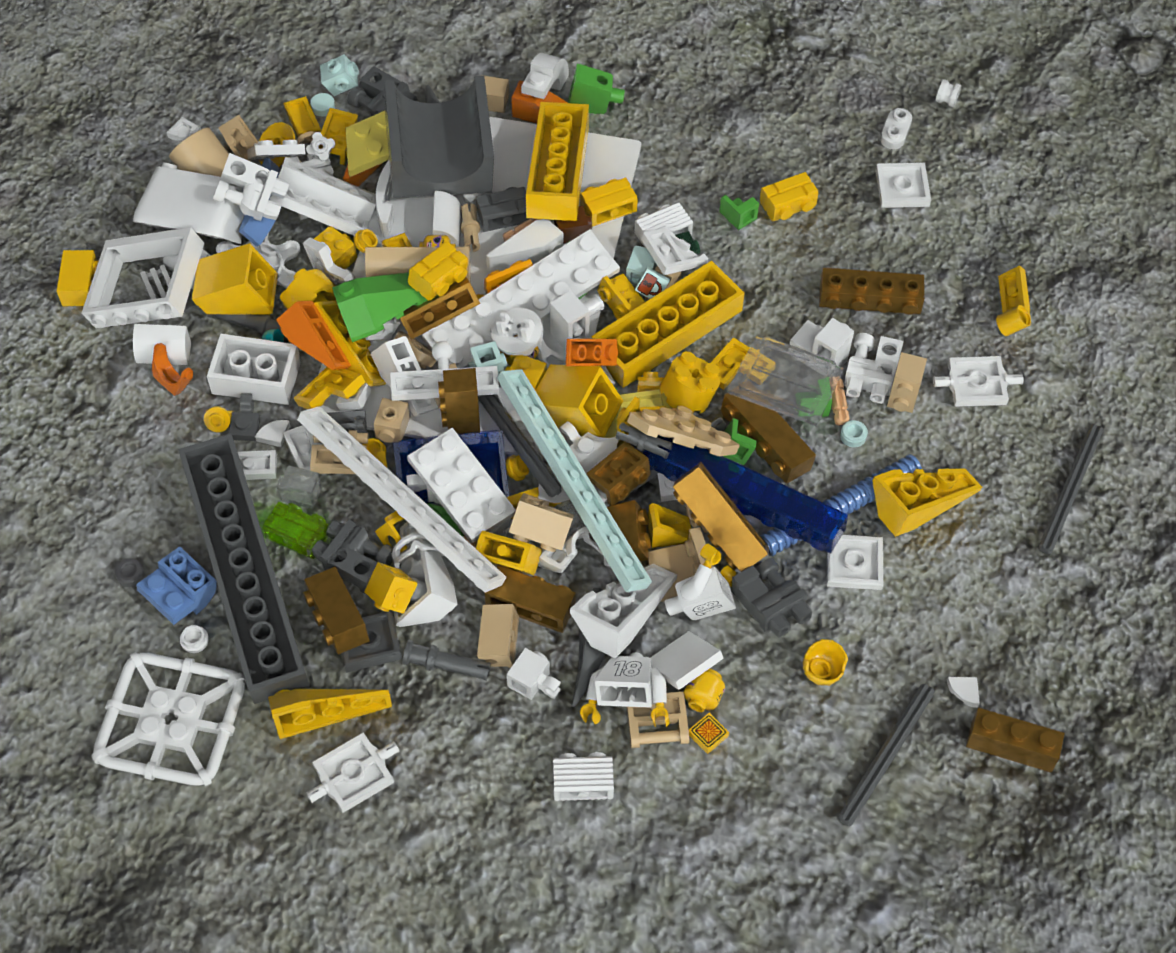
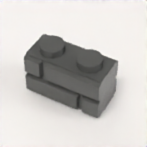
[476,187,532,232]

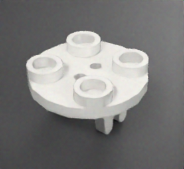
[491,308,544,356]

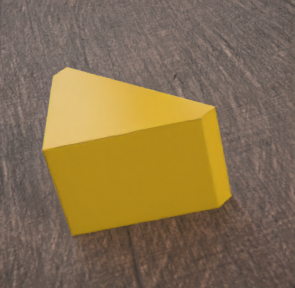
[647,503,691,548]

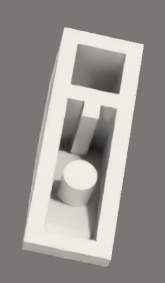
[486,219,563,273]
[370,336,438,416]

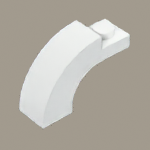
[521,53,569,99]

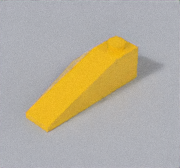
[314,301,386,387]
[872,468,983,537]
[268,689,392,739]

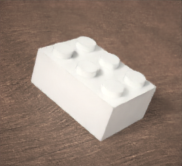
[207,334,301,405]

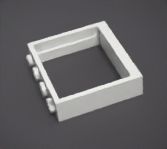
[82,227,204,328]

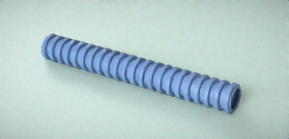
[760,454,922,557]

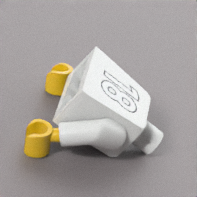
[665,544,736,620]
[580,652,670,727]

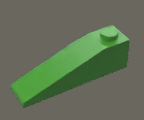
[332,273,427,342]

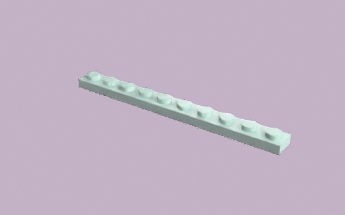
[497,369,652,592]

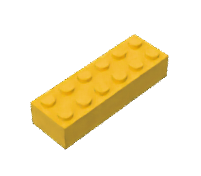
[526,102,589,221]
[591,260,745,388]

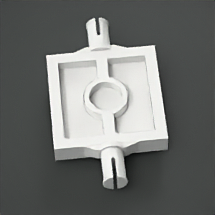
[933,356,1023,407]
[306,732,400,813]

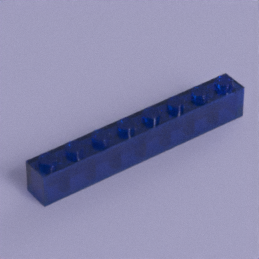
[638,435,848,553]

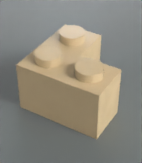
[509,493,574,552]

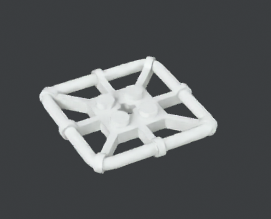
[92,652,246,787]

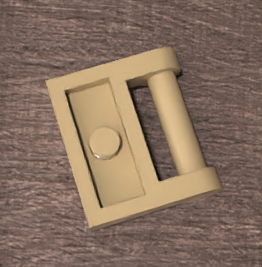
[626,691,689,748]

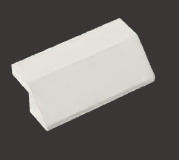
[270,157,376,236]

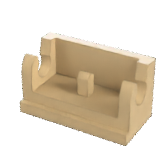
[218,115,263,162]
[477,604,519,668]

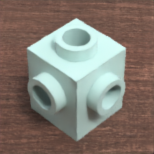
[320,54,359,96]
[468,341,507,375]

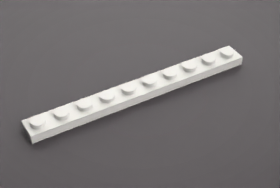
[297,406,506,593]

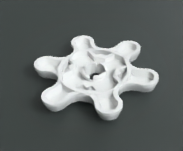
[216,233,300,288]

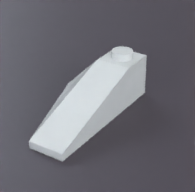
[394,521,458,627]
[570,564,677,658]

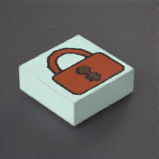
[635,267,670,299]

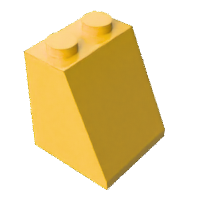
[192,243,278,315]
[535,364,623,438]

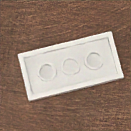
[407,428,516,543]

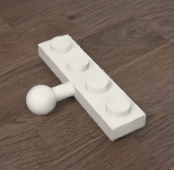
[390,341,499,401]

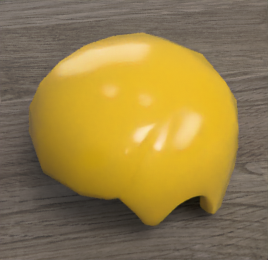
[803,639,848,686]

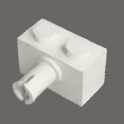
[550,291,604,351]

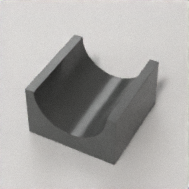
[384,76,494,198]

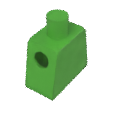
[568,64,625,114]

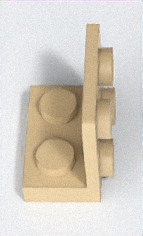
[647,527,713,602]

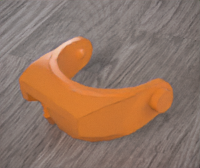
[152,343,193,396]

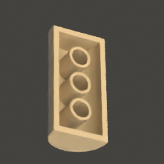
[169,128,229,177]
[365,247,471,284]

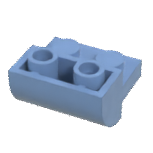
[136,547,217,625]

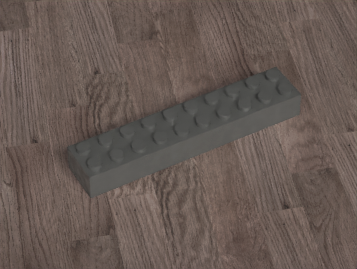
[178,433,310,704]

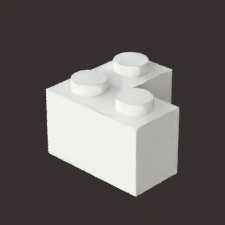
[788,318,854,380]

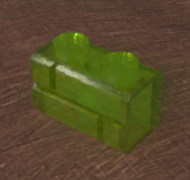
[263,502,328,559]

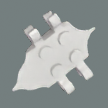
[538,421,619,507]

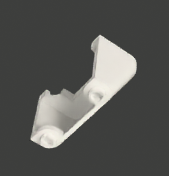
[133,163,245,244]

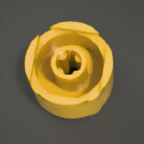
[280,269,336,309]
[660,351,720,414]

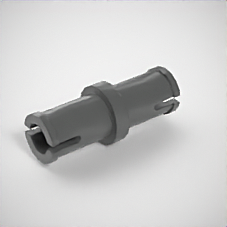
[616,422,673,459]

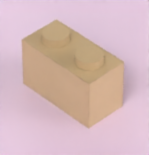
[887,352,927,413]

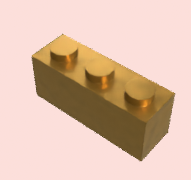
[400,277,480,340]
[438,368,481,437]
[484,565,576,633]
[303,567,370,655]
[966,707,1065,773]

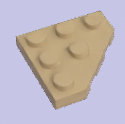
[627,406,740,456]

